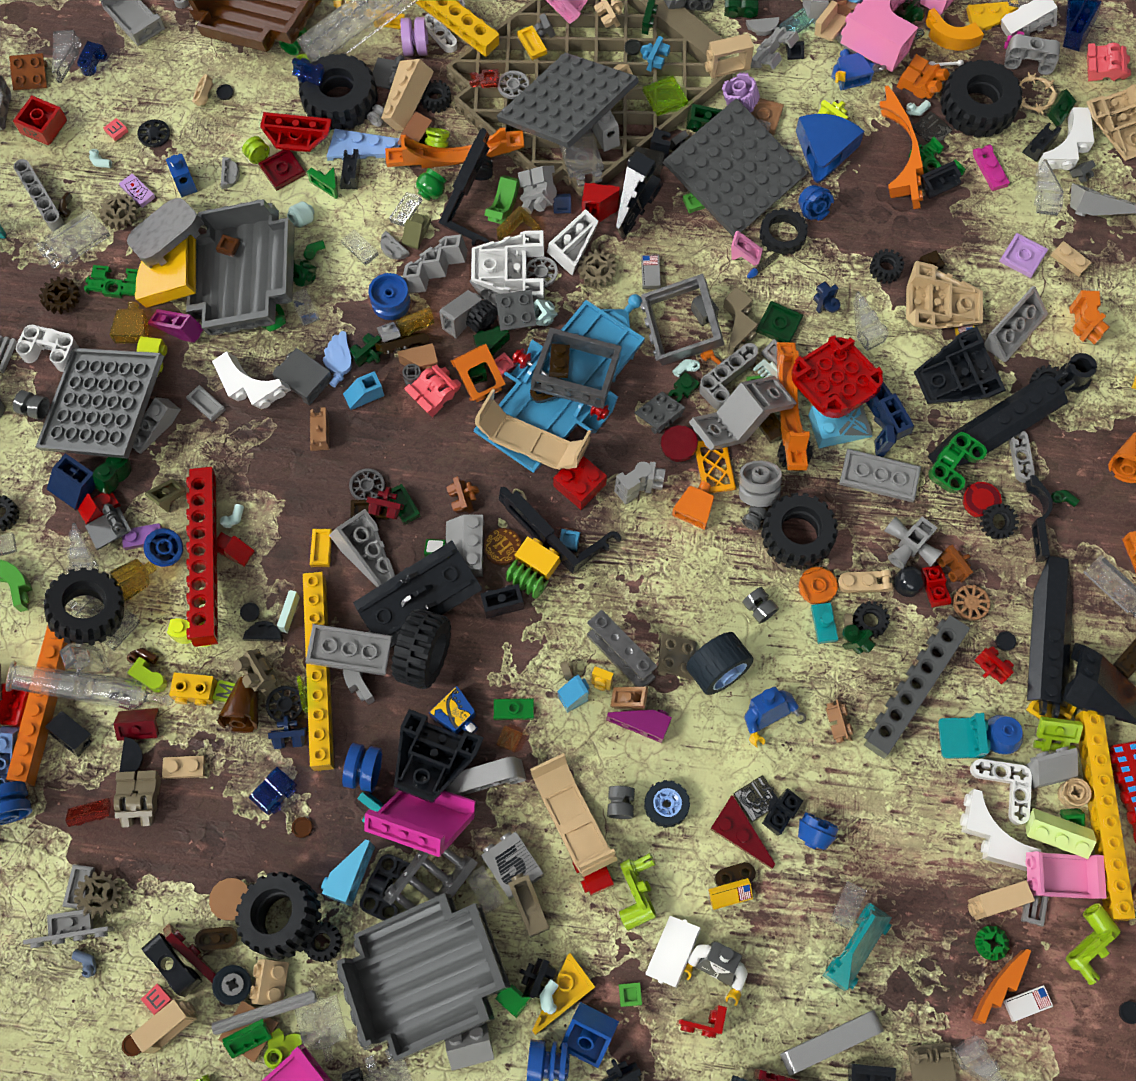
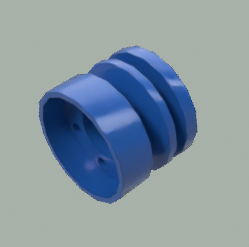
[526,1039,570,1081]

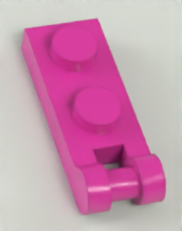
[973,144,1010,191]

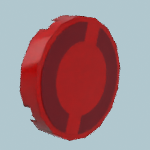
[963,482,1002,518]

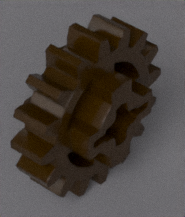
[39,276,81,314]

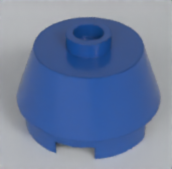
[798,185,834,221]
[143,528,183,567]
[986,715,1023,754]
[798,812,839,850]

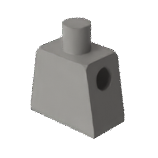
[591,110,620,152]

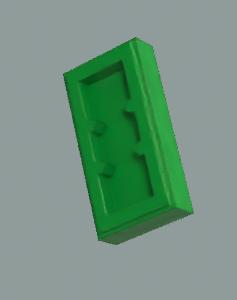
[494,699,534,720]
[222,1019,272,1059]

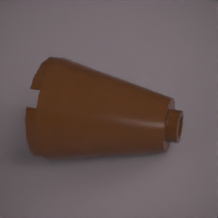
[217,675,259,733]

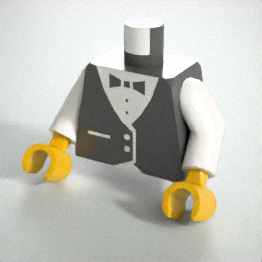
[684,941,748,1006]

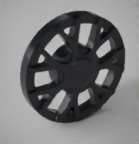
[137,119,170,148]
[266,686,304,722]

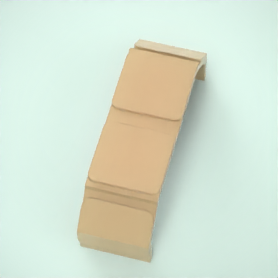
[475,388,591,470]
[530,753,617,877]

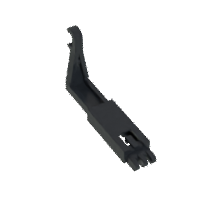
[438,128,490,246]
[499,487,621,574]

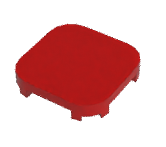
[791,335,883,418]

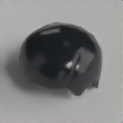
[894,566,926,597]

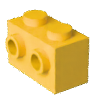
[515,536,561,580]
[169,672,218,706]

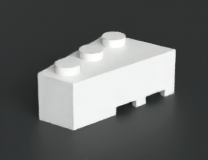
[547,209,598,275]

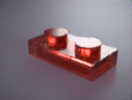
[65,798,111,827]

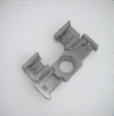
[751,27,799,69]

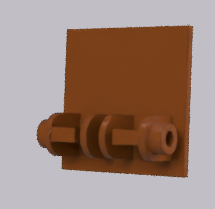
[9,53,48,90]

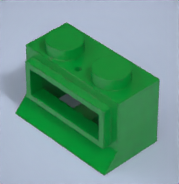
[495,984,532,1018]

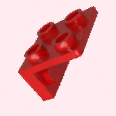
[676,1005,727,1039]

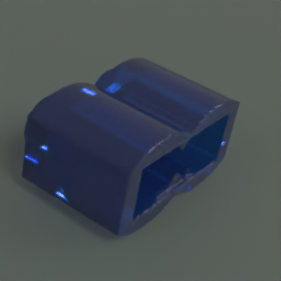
[249,767,297,815]

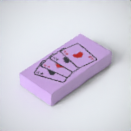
[119,174,155,208]

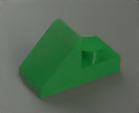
[307,167,338,199]

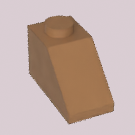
[397,343,439,373]

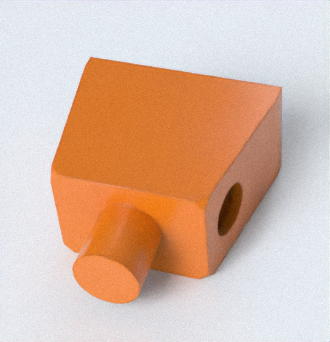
[672,481,714,530]

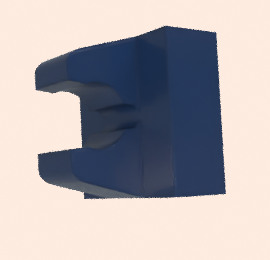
[553,194,571,214]

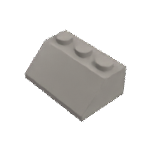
[445,515,484,577]

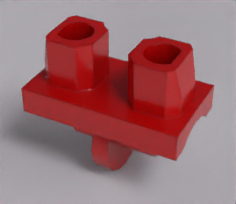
[974,646,1014,685]

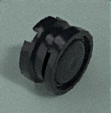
[475,156,493,181]

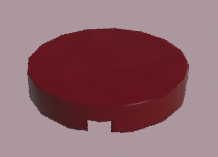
[661,425,698,462]

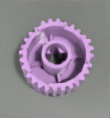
[722,72,760,113]

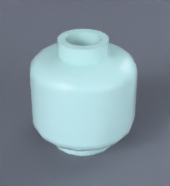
[287,201,314,228]

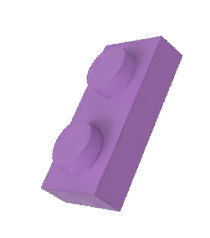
[122,523,162,550]

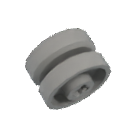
[739,460,782,507]

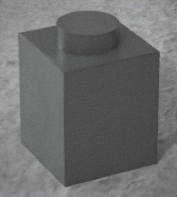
[691,295,719,326]

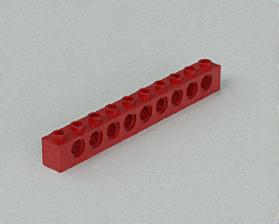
[186,466,218,647]

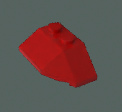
[260,112,332,152]

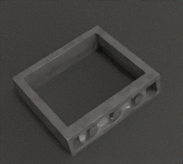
[640,274,725,366]
[531,328,622,409]

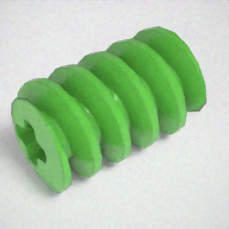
[506,559,549,599]

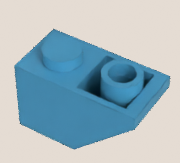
[343,371,384,410]
[557,674,590,713]

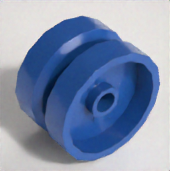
[368,273,411,320]
[342,743,383,793]
[0,781,32,825]

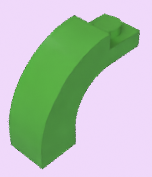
[484,175,520,225]
[0,560,32,612]

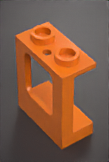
[451,344,505,402]

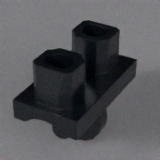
[519,958,557,999]
[600,1059,642,1081]

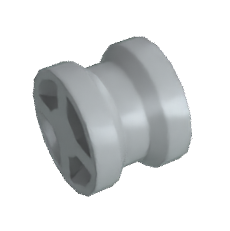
[367,104,384,127]

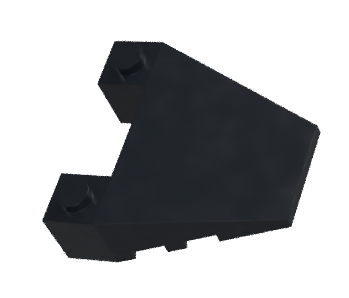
[616,151,663,239]

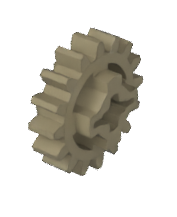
[98,193,139,230]
[578,250,616,288]
[74,871,122,919]

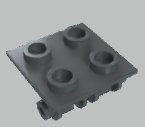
[373,55,404,89]
[496,289,537,331]
[634,392,685,434]
[85,503,132,550]

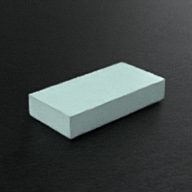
[277,590,300,634]

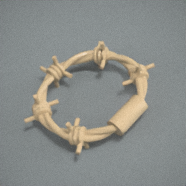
[1019,72,1058,115]

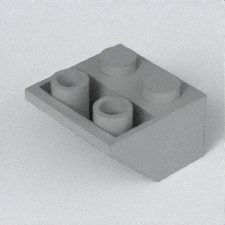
[1025,747,1078,789]
[445,1023,494,1071]

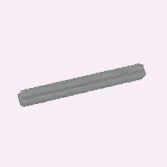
[212,990,317,1035]

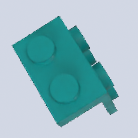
[938,713,991,759]

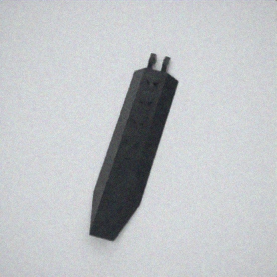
[928,370,1076,471]
[1026,556,1073,718]

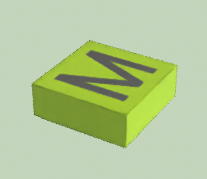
[212,680,235,703]

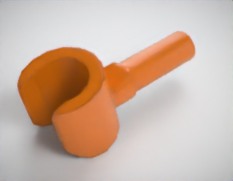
[700,349,722,365]

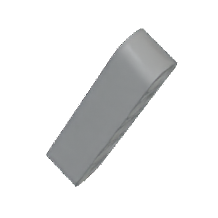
[14,159,65,232]
[780,1010,884,1076]

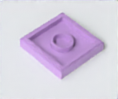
[999,233,1048,278]

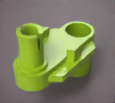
[619,853,657,931]
[1066,903,1121,985]

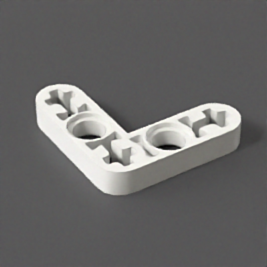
[424,0,465,53]
[970,759,1032,825]

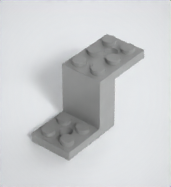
[689,376,797,451]

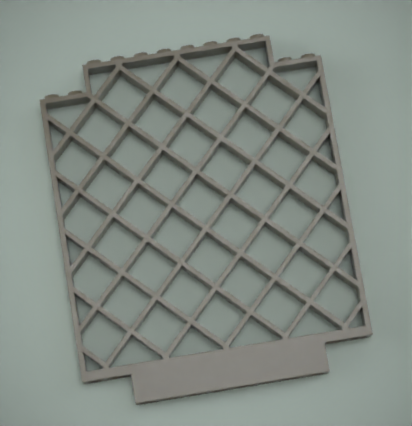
[446,0,732,196]

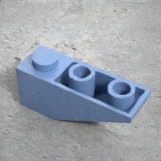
[0,726,20,784]

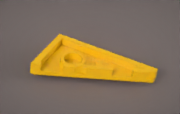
[532,953,595,1035]

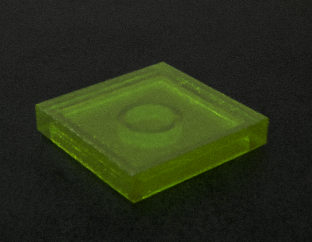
[642,75,688,116]

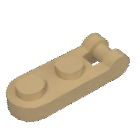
[837,570,893,593]

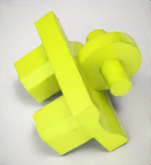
[817,100,848,119]

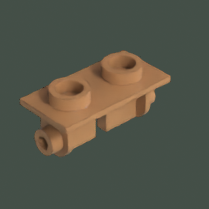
[826,699,854,743]

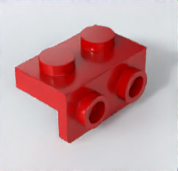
[0,683,31,727]

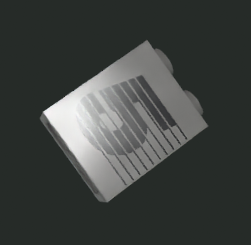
[481,832,544,900]

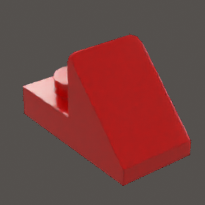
[78,492,121,525]
[217,532,255,567]

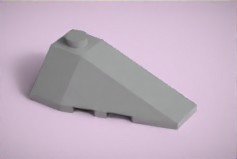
[1070,183,1136,217]
[329,509,395,587]

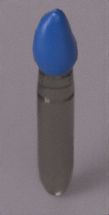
[747,252,780,279]

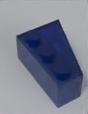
[1063,0,1102,52]

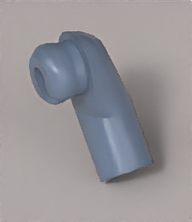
[72,949,97,978]

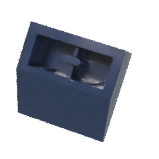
[47,453,96,510]

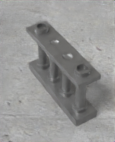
[587,610,658,687]
[383,848,478,910]

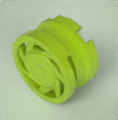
[425,128,450,148]
[242,136,270,164]

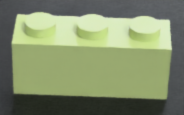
[1025,808,1097,859]

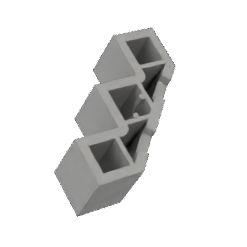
[402,234,468,293]

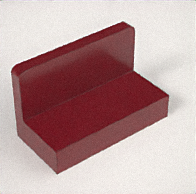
[113,708,159,741]

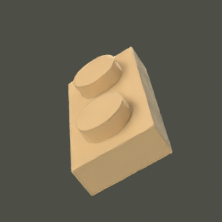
[1051,241,1092,277]
[162,755,206,779]

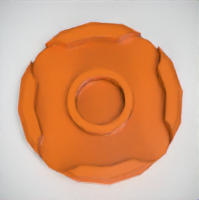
[798,567,838,605]

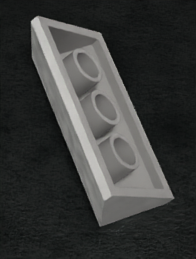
[984,286,1048,362]

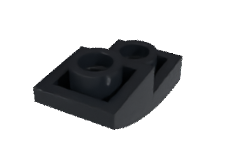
[762,788,803,836]

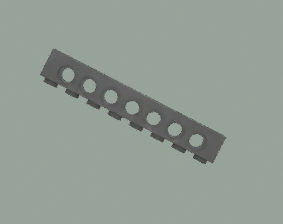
[864,615,970,759]

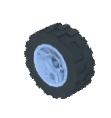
[644,780,690,828]

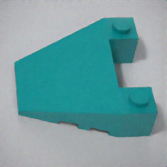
[822,902,892,991]

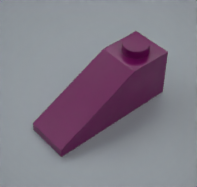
[148,309,203,343]
[606,709,672,744]

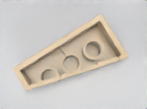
[381,59,434,131]

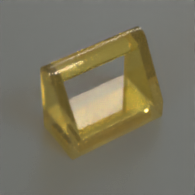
[496,206,541,241]

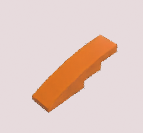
[971,949,1031,1024]

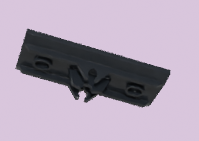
[353,541,483,648]

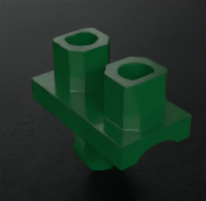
[895,0,925,23]
[350,333,383,368]
[842,624,876,654]

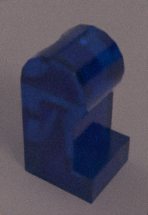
[77,41,107,76]

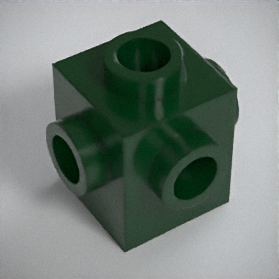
[293,259,317,287]

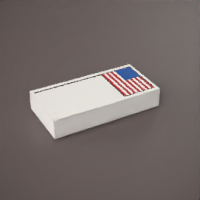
[1003,985,1053,1022]

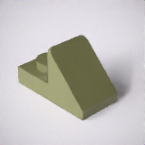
[401,212,431,250]
[145,479,186,512]

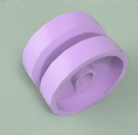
[400,17,428,57]

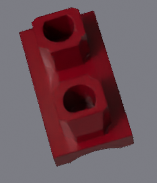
[366,487,405,520]

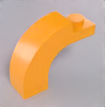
[925,8,984,51]

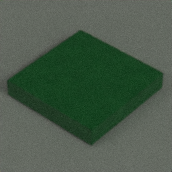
[756,301,804,343]

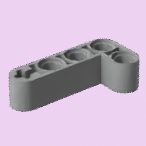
[699,343,758,410]
[444,757,526,796]

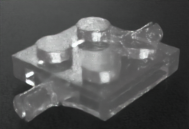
[294,986,348,1062]

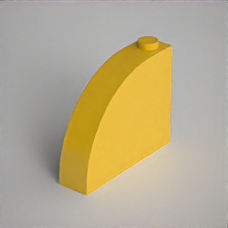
[135,235,196,308]

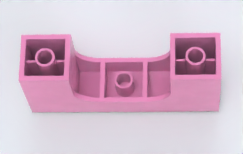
[840,0,954,72]

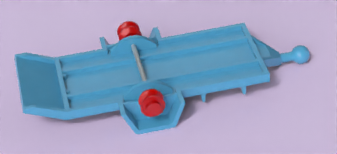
[473,294,645,473]

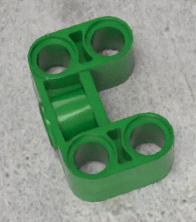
[928,432,987,493]

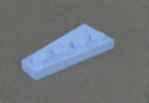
[326,129,401,161]

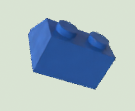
[559,1002,619,1068]

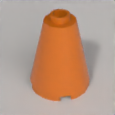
[1108,432,1136,483]

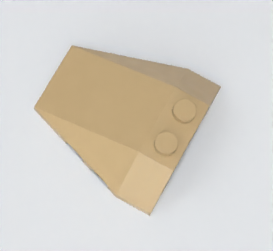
[1087,84,1136,161]
[906,261,983,330]

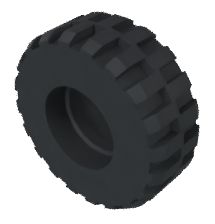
[299,53,378,130]
[940,60,1023,137]

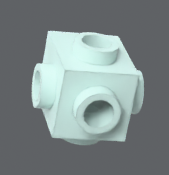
[534,299,558,326]

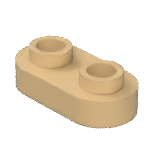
[192,74,213,106]

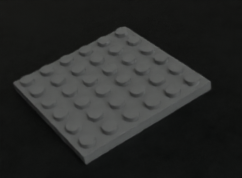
[496,52,639,148]
[663,98,807,238]
[36,348,164,459]

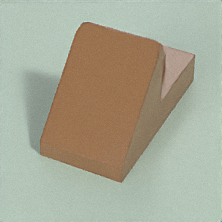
[610,686,648,711]

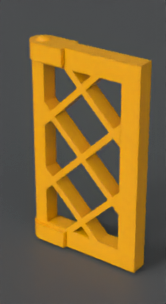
[695,441,737,494]

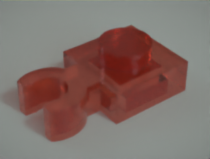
[469,69,500,88]

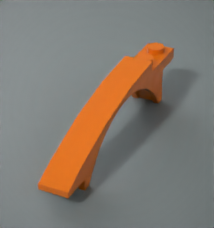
[880,86,924,209]
[385,128,524,169]
[776,342,810,470]

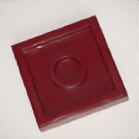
[258,149,306,191]

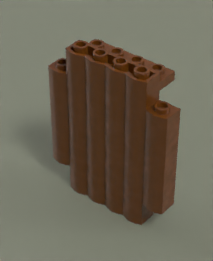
[188,0,322,52]

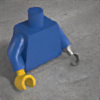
[831,49,887,91]
[744,687,806,748]

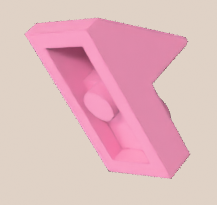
[731,231,763,266]

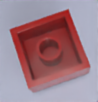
[13,95,67,146]
[553,456,607,510]

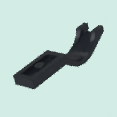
[1025,475,1053,562]

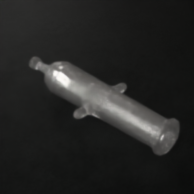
[6,661,173,710]

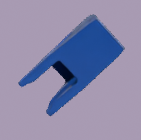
[796,114,864,183]

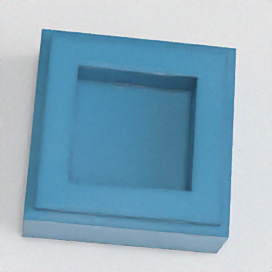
[560,529,580,552]

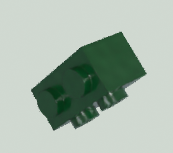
[686,104,722,132]

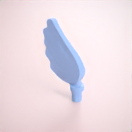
[323,331,352,387]

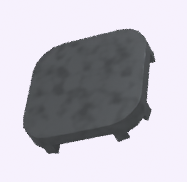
[127,198,204,269]

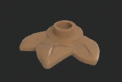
[828,0,857,17]

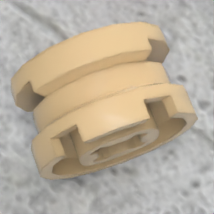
[1057,778,1092,809]

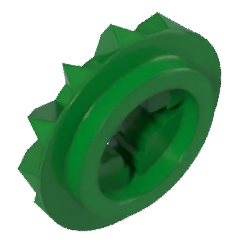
[975,926,1010,961]

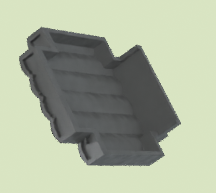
[186,199,295,335]
[336,893,510,1062]

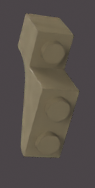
[723,287,758,355]
[508,873,549,938]

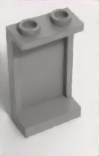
[100,0,165,46]

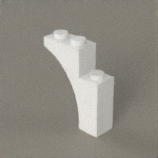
[1038,107,1094,170]
[212,351,291,410]
[960,789,1041,871]

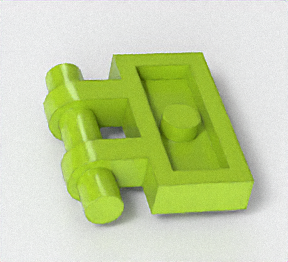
[1033,716,1083,752]

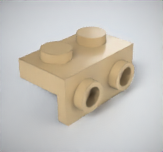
[249,959,289,1005]

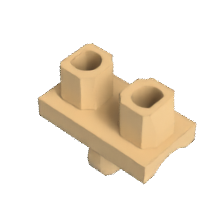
[594,0,624,28]

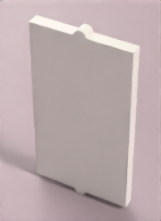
[646,916,701,988]

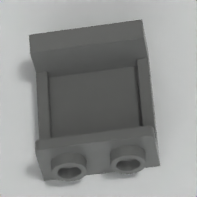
[272,348,332,405]

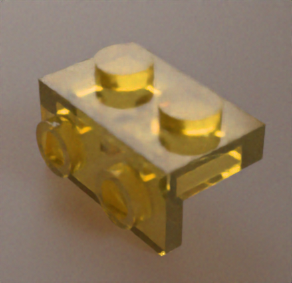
[394,307,434,337]

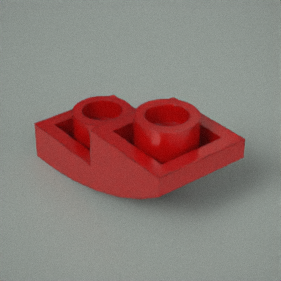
[921,565,952,607]

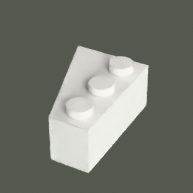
[1001,0,1057,36]

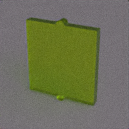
[296,675,308,714]

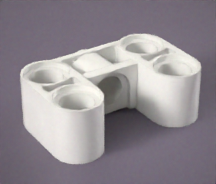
[16,325,79,372]

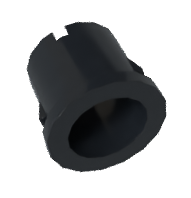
[1060,353,1097,393]

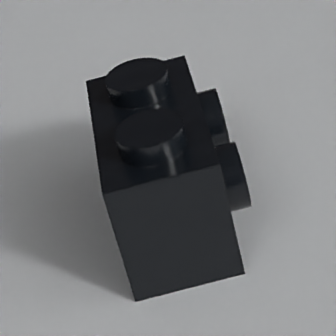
[480,584,524,619]

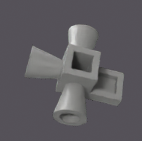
[884,516,943,569]

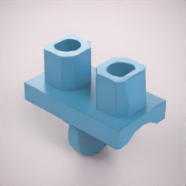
[640,36,671,72]

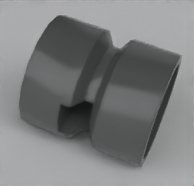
[13,390,50,420]
[742,587,779,624]
[607,786,635,819]

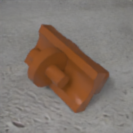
[446,476,479,513]
[937,545,973,583]

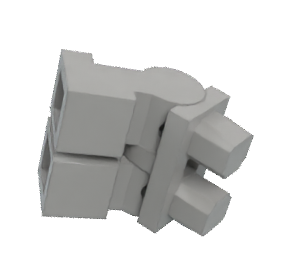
[518,165,557,215]
[614,462,666,505]

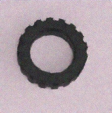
[759,208,808,256]

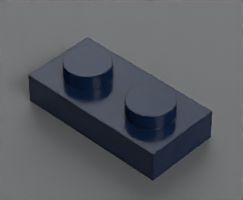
[874,425,897,457]

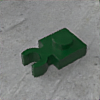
[668,372,700,403]

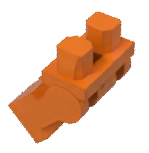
[896,54,950,99]
[1069,290,1110,345]

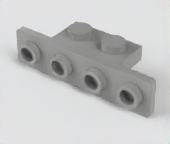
[23,909,114,948]

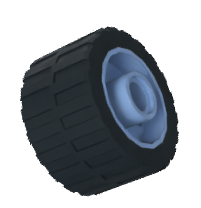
[686,632,754,695]

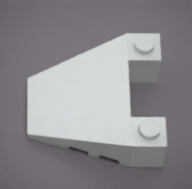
[471,230,545,301]

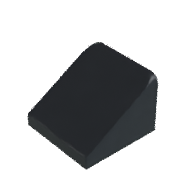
[786,41,804,60]

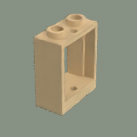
[705,33,754,79]
[968,880,1035,920]
[130,999,197,1054]

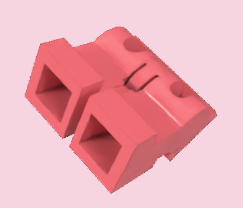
[1087,43,1131,82]
[404,364,461,418]

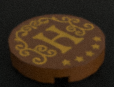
[483,528,521,566]

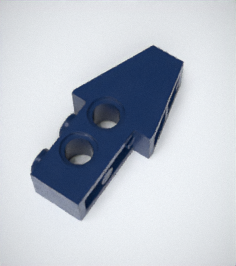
[866,382,914,440]

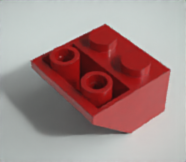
[582,183,620,223]

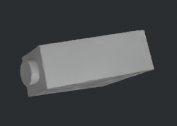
[439,290,482,338]

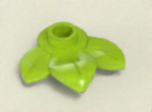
[264,1028,302,1069]

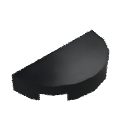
[243,621,283,642]
[119,737,143,772]

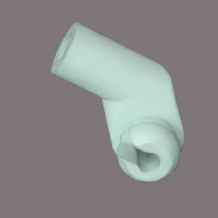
[906,100,931,116]
[89,149,112,168]
[672,359,700,377]
[220,504,244,528]
[540,979,559,1015]

